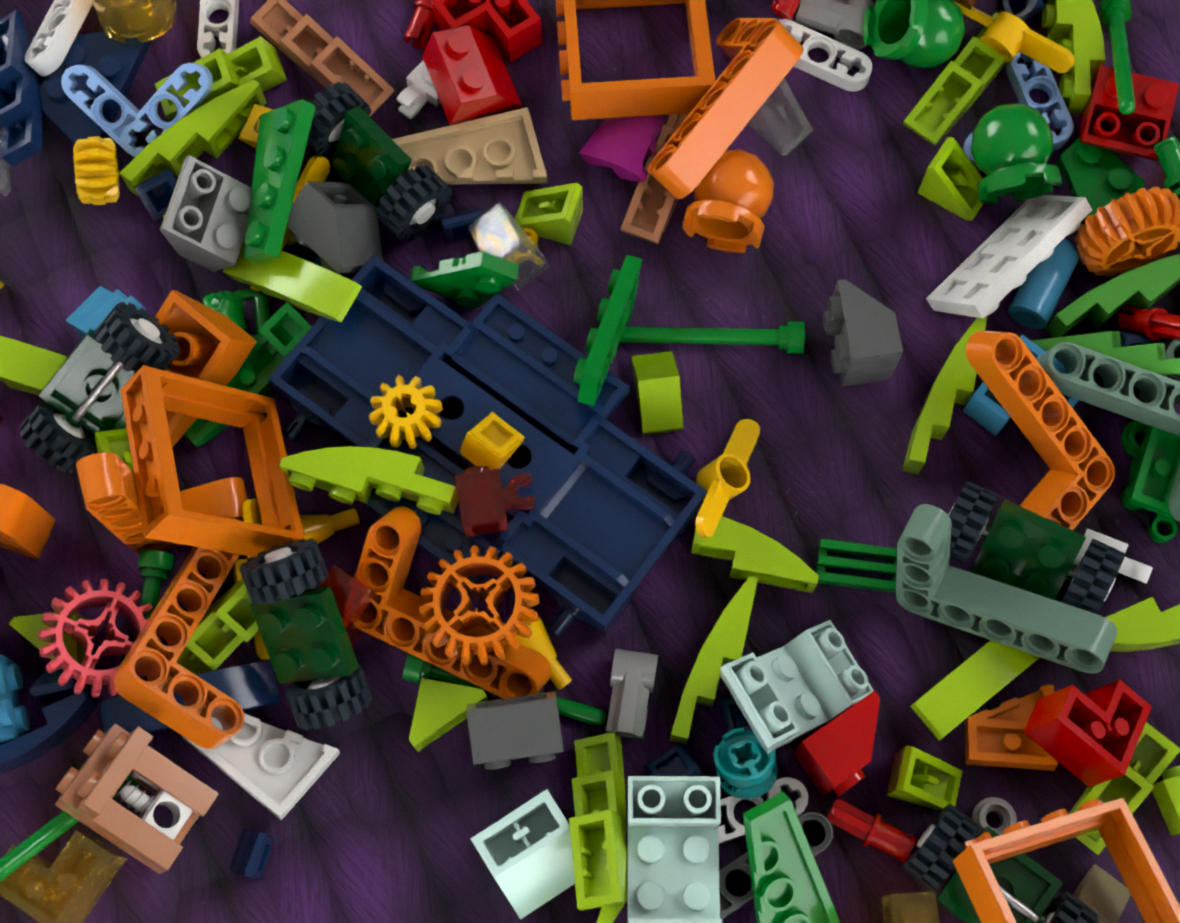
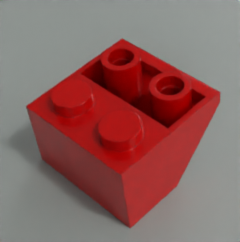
[1080,65,1179,162]

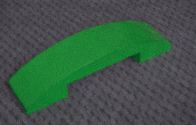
[184,302,312,447]

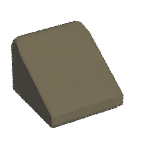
[1072,864,1131,923]

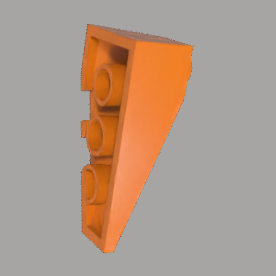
[124,290,257,448]

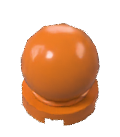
[682,149,774,253]

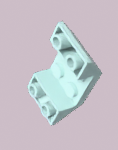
[720,620,874,754]
[627,776,722,923]

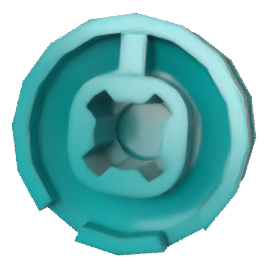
[713,727,778,799]

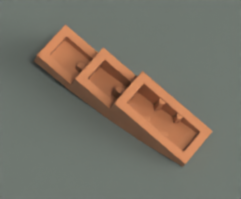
[250,0,395,117]
[620,113,690,245]

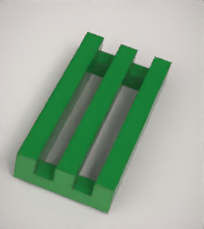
[816,539,897,593]

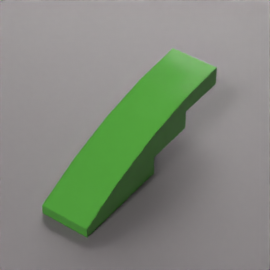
[1046,254,1180,338]
[1032,331,1180,375]

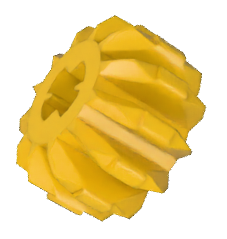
[73,136,120,206]
[369,375,443,449]

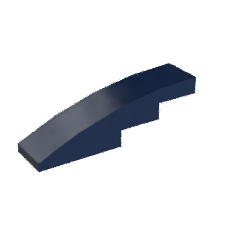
[0,10,42,167]

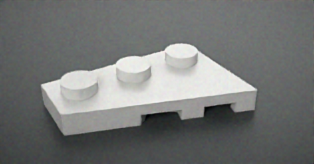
[182,714,340,820]

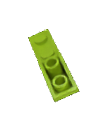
[1041,0,1106,114]
[279,446,459,515]

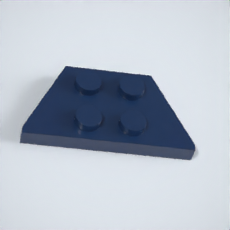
[39,27,154,145]

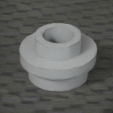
[971,797,1017,836]

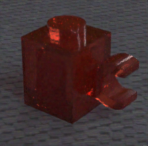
[455,466,536,537]

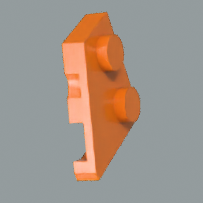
[964,684,1058,771]

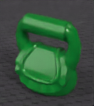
[203,289,271,341]

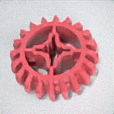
[38,579,161,698]

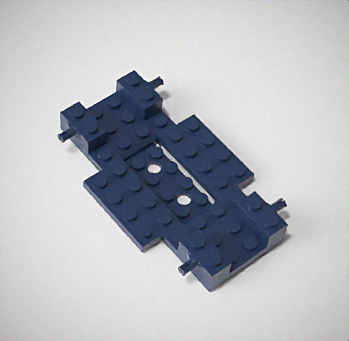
[268,254,708,639]

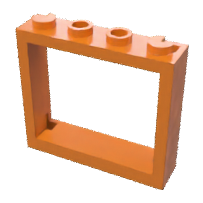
[555,0,715,120]
[120,365,304,557]
[953,798,1180,923]

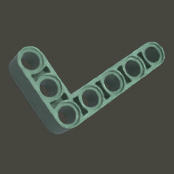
[1036,342,1180,522]
[896,504,1117,673]

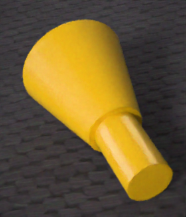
[299,508,360,544]
[515,616,572,690]

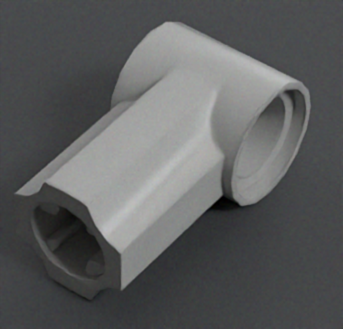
[795,0,875,49]
[606,648,658,739]

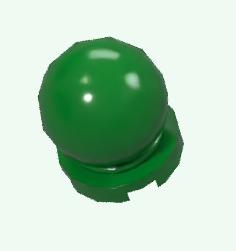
[862,0,966,68]
[971,103,1062,204]

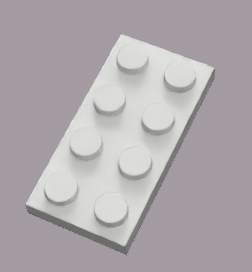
[926,195,1092,318]

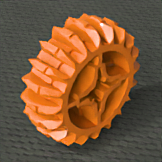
[1074,187,1180,277]
[419,545,540,665]

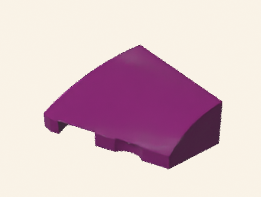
[578,115,665,182]

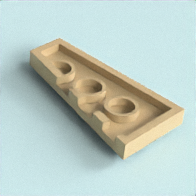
[392,107,548,185]

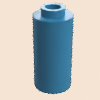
[1008,239,1080,329]

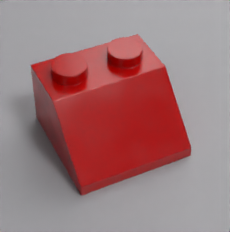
[422,25,522,125]
[793,691,880,797]

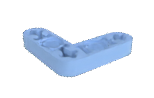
[962,52,1074,172]
[61,63,213,157]

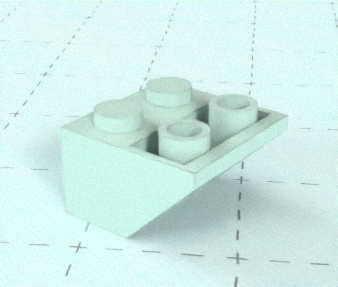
[470,789,575,920]

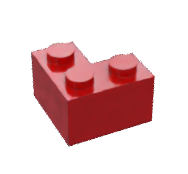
[432,0,542,63]
[1023,679,1152,787]

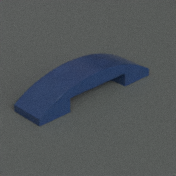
[98,660,281,735]
[0,690,98,774]

